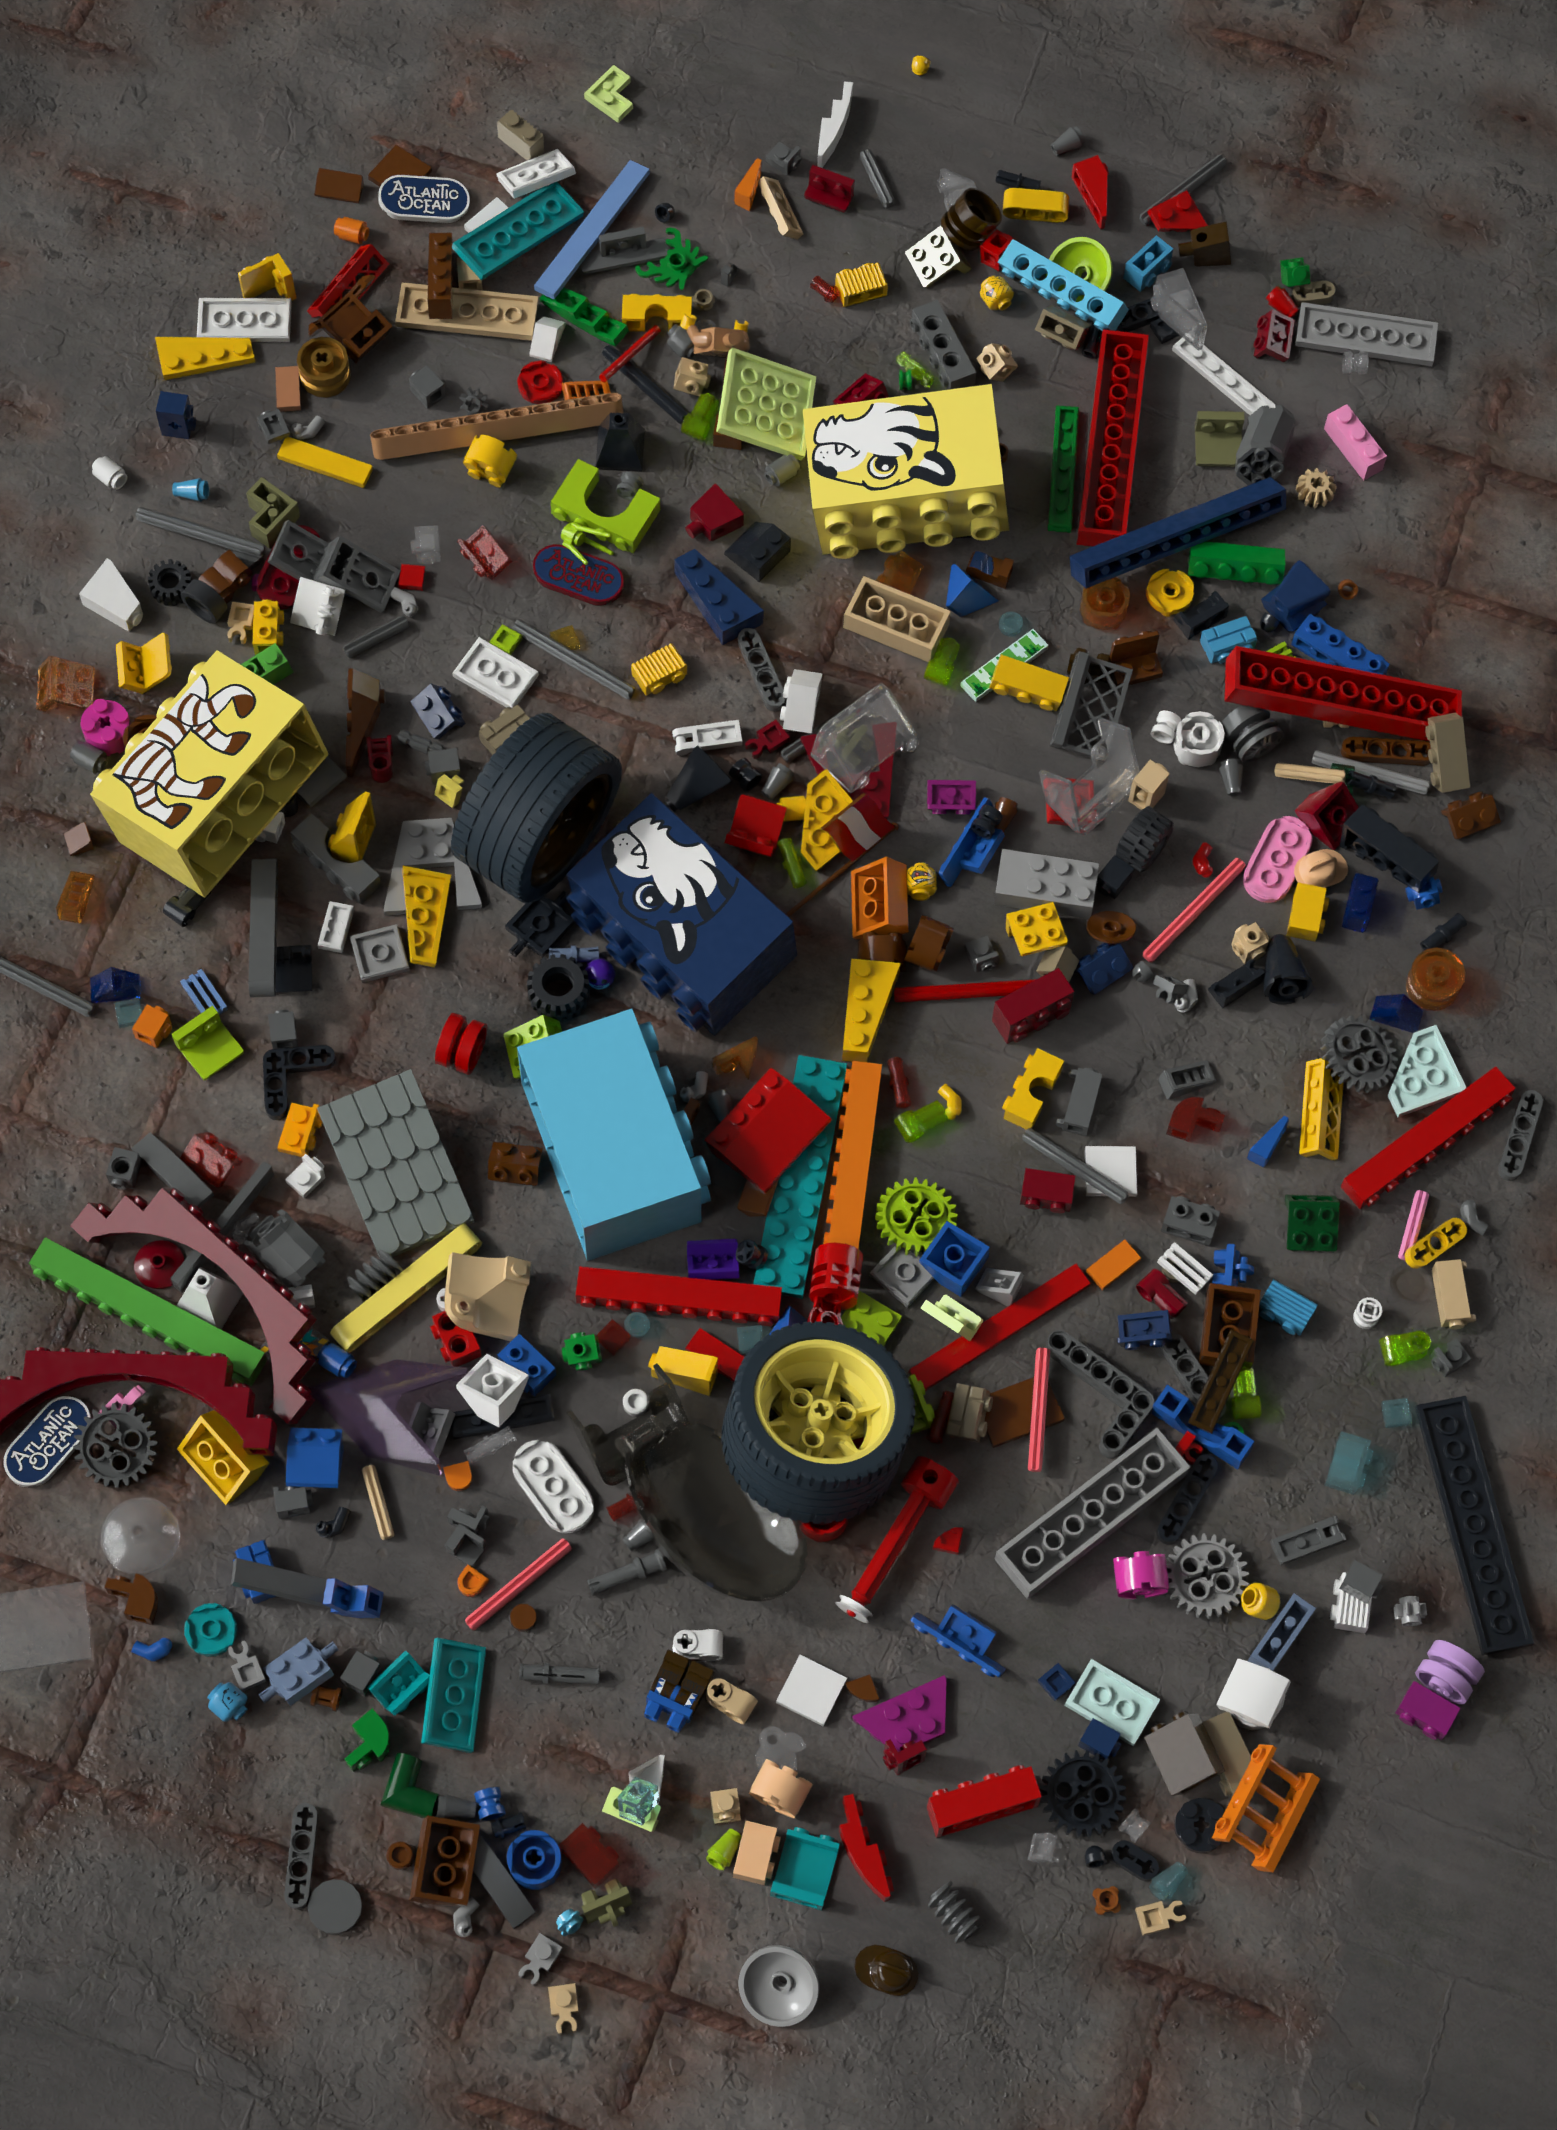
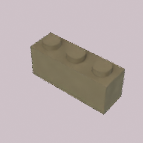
[1425,713,1470,793]
[1203,1712,1264,1798]

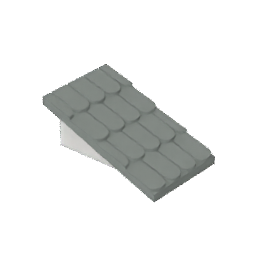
[317,1069,474,1258]

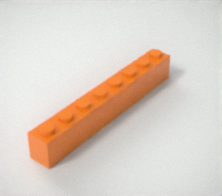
[823,1061,882,1249]

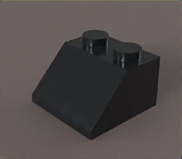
[724,522,791,582]

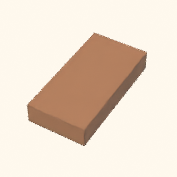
[275,366,301,412]

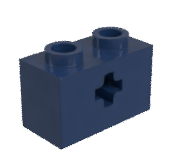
[156,391,196,439]

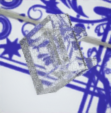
[1028,1833,1062,1863]

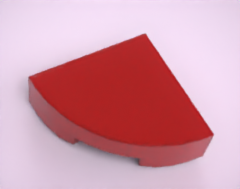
[933,1527,963,1555]

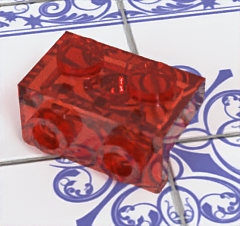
[457,525,513,580]
[179,1132,243,1188]

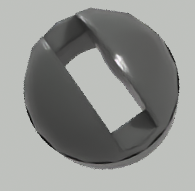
[1132,961,1154,982]

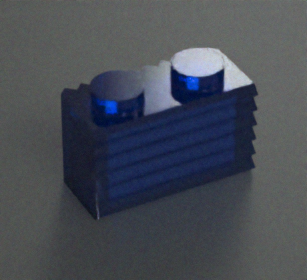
[1342,873,1379,933]

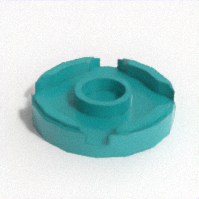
[184,1603,237,1656]

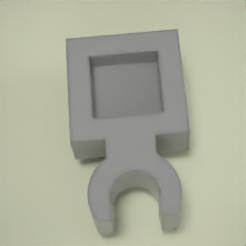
[228,1641,266,1692]
[519,1933,563,1986]

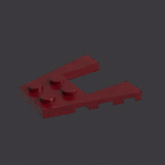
[800,722,896,819]

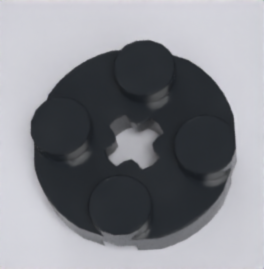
[1174,1798,1224,1853]

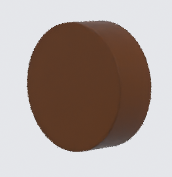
[510,1604,537,1632]
[386,1841,414,1870]

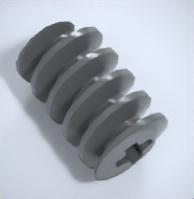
[347,1249,403,1303]
[928,1881,983,1944]

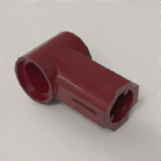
[1136,1268,1188,1320]

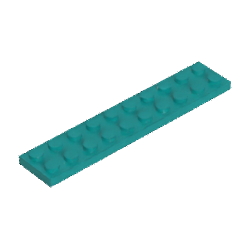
[753,1055,847,1299]

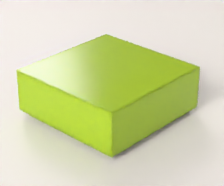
[489,624,523,655]

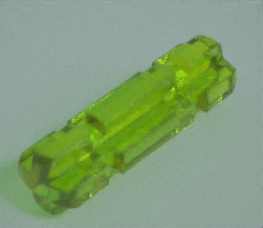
[896,351,935,388]

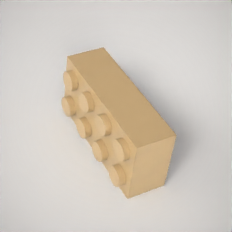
[843,576,951,663]

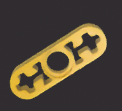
[1405,1218,1467,1269]

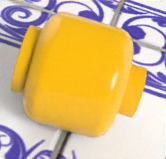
[1241,1583,1280,1620]

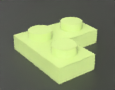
[584,65,633,123]

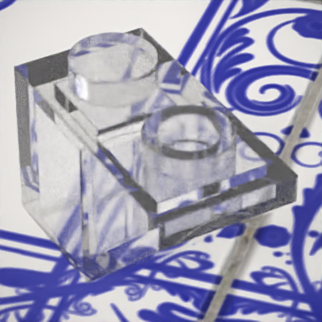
[937,168,976,211]

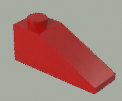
[1071,155,1109,230]

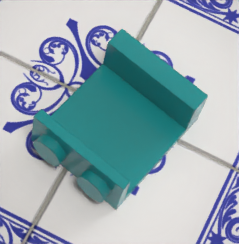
[770,1827,840,1911]

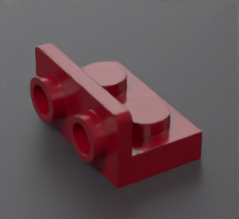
[804,165,855,213]
[1254,309,1295,362]
[833,373,889,405]
[882,1739,927,1775]

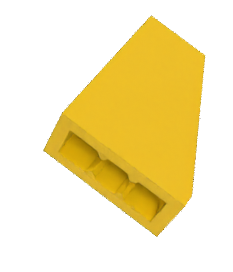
[648,1346,718,1396]

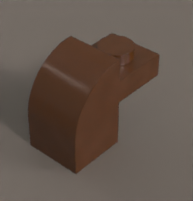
[104,1573,158,1625]

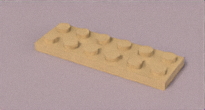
[395,282,539,341]

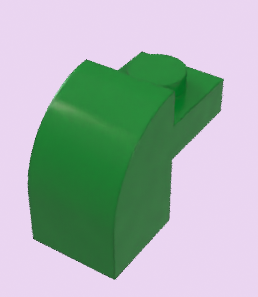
[345,1708,391,1772]

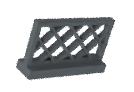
[1050,651,1133,762]

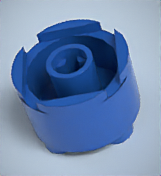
[507,1830,562,1890]

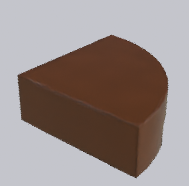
[845,1674,879,1702]

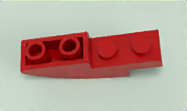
[839,1794,894,1902]

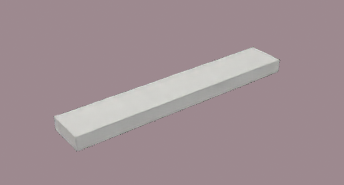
[1172,332,1276,415]

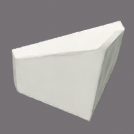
[629,1755,665,1805]

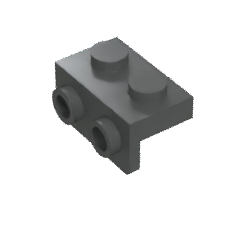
[400,1402,455,1461]

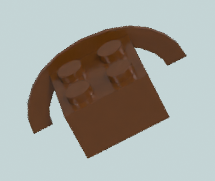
[308,275,392,363]

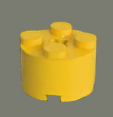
[463,435,517,488]

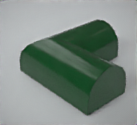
[380,1753,440,1818]

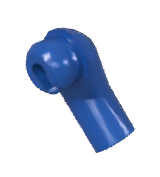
[131,1638,172,1661]

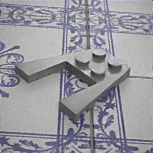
[384,818,482,916]

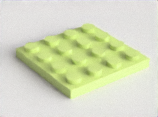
[716,347,816,460]

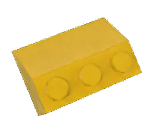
[177,1410,269,1505]

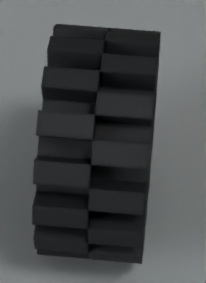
[148,559,192,606]

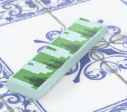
[960,629,1048,702]

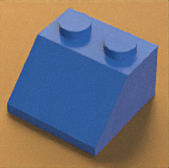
[919,1221,990,1297]
[286,1428,344,1488]

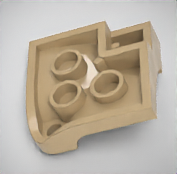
[445,1252,531,1341]

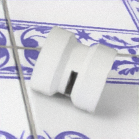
[1151,710,1181,744]
[1353,1297,1382,1329]

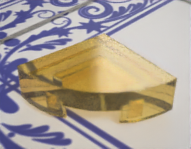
[550,625,580,650]

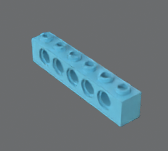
[998,239,1129,331]

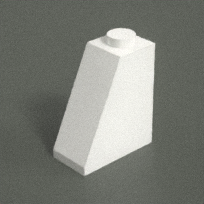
[79,558,143,632]

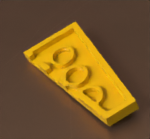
[155,337,255,380]
[402,865,451,968]

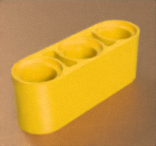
[1003,188,1070,222]

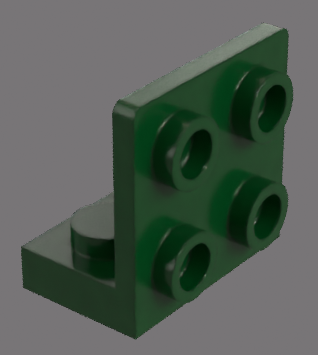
[1285,1194,1340,1251]

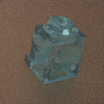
[617,1777,659,1826]

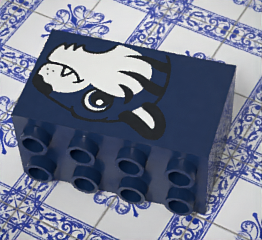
[566,793,797,1036]

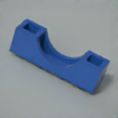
[1151,1385,1254,1470]

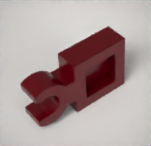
[745,719,790,759]

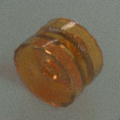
[1406,948,1466,1011]

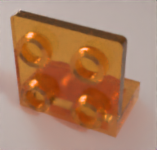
[36,656,95,712]

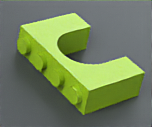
[550,459,661,553]

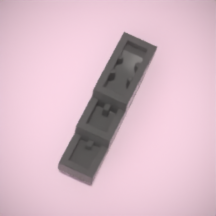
[131,1132,214,1208]

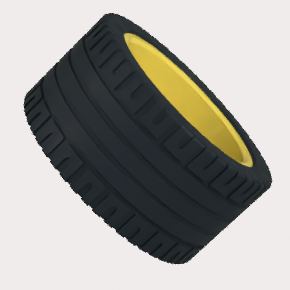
[721,1321,915,1524]

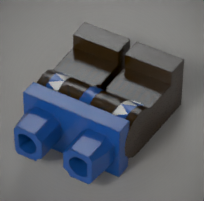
[644,1649,714,1733]

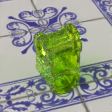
[1379,1331,1431,1366]

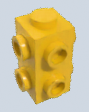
[253,599,284,655]

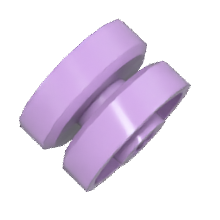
[1415,1640,1485,1704]

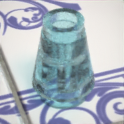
[1149,1862,1188,1901]

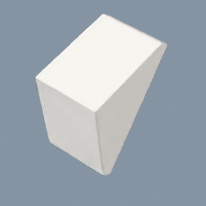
[529,317,566,363]

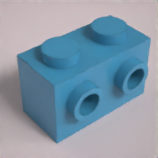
[1123,235,1173,292]

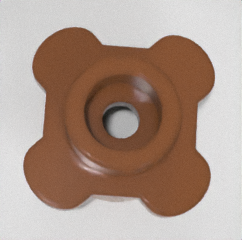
[1092,1886,1121,1915]

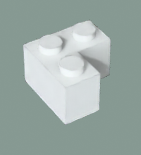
[780,669,822,733]

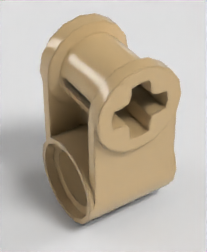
[706,1678,758,1725]

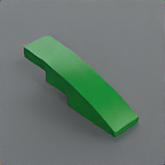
[539,287,629,347]

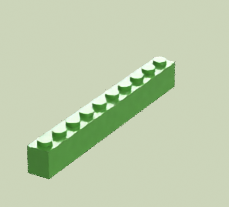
[29,1237,267,1386]

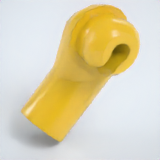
[938,1084,962,1120]

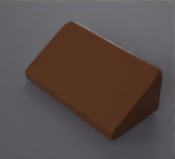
[314,168,364,204]
[738,1179,779,1217]

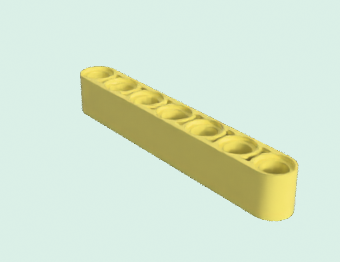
[330,1224,482,1353]

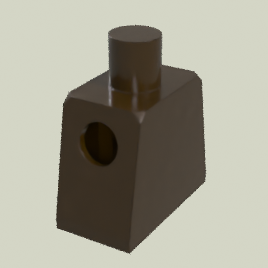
[1178,221,1231,267]

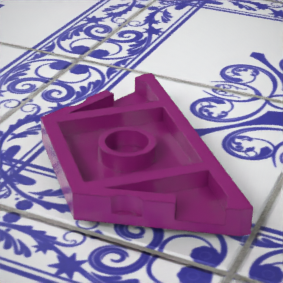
[852,1675,946,1752]

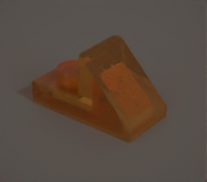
[712,1036,758,1079]

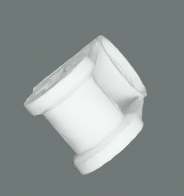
[672,1629,723,1661]

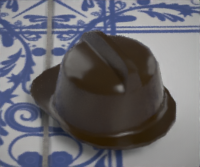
[854,1945,919,1996]

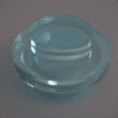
[624,1312,650,1337]

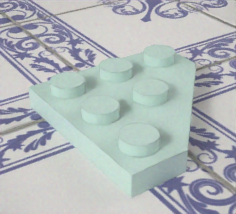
[1388,1025,1466,1117]

